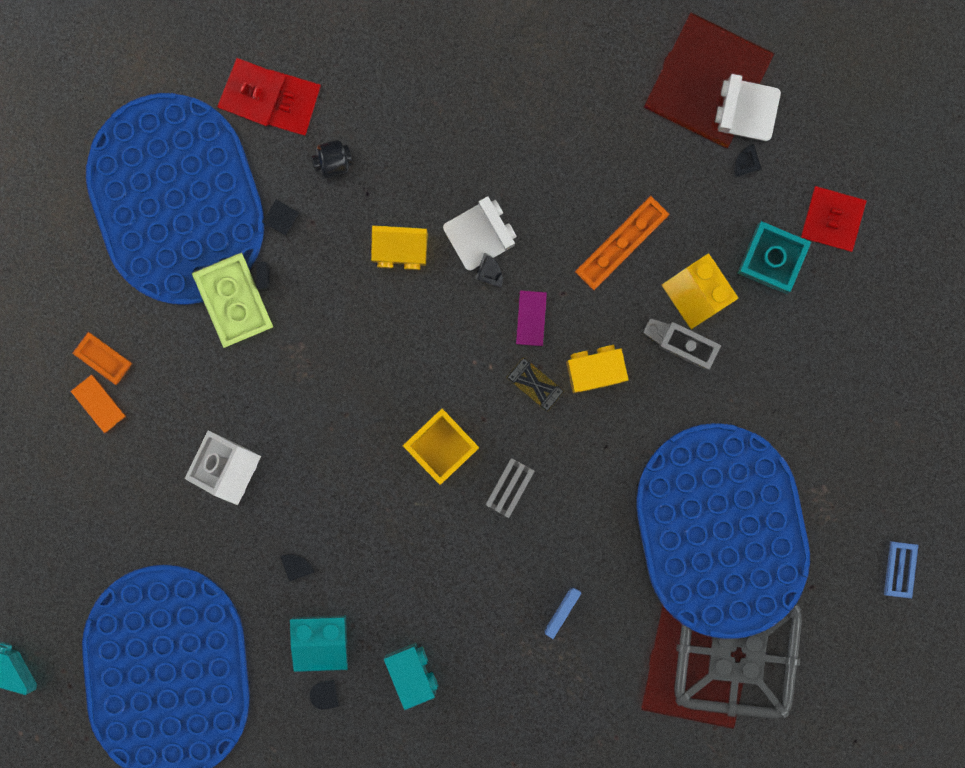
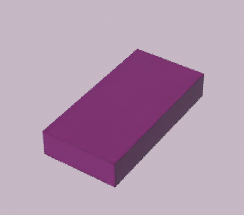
[516,291,547,346]

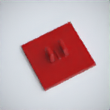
[217,58,286,127]
[268,70,321,136]
[801,186,867,252]

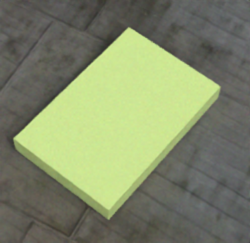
[192,252,273,348]

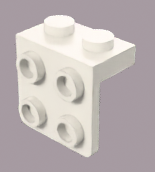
[715,74,781,141]
[443,196,517,271]

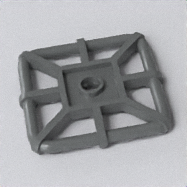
[674,604,802,719]

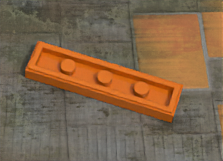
[575,196,670,291]

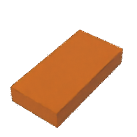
[72,332,133,385]
[70,374,126,433]

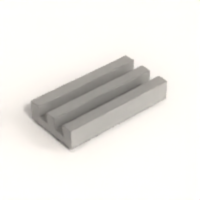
[486,458,535,518]

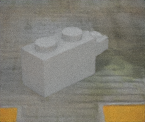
[643,319,721,371]

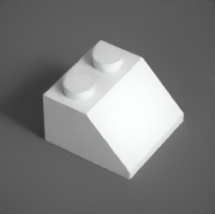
[185,430,261,505]

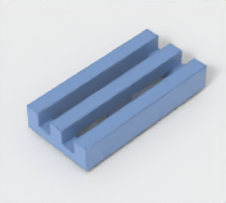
[884,541,918,598]
[544,586,581,639]

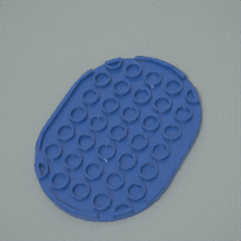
[86,93,264,305]
[636,423,810,639]
[82,565,250,768]

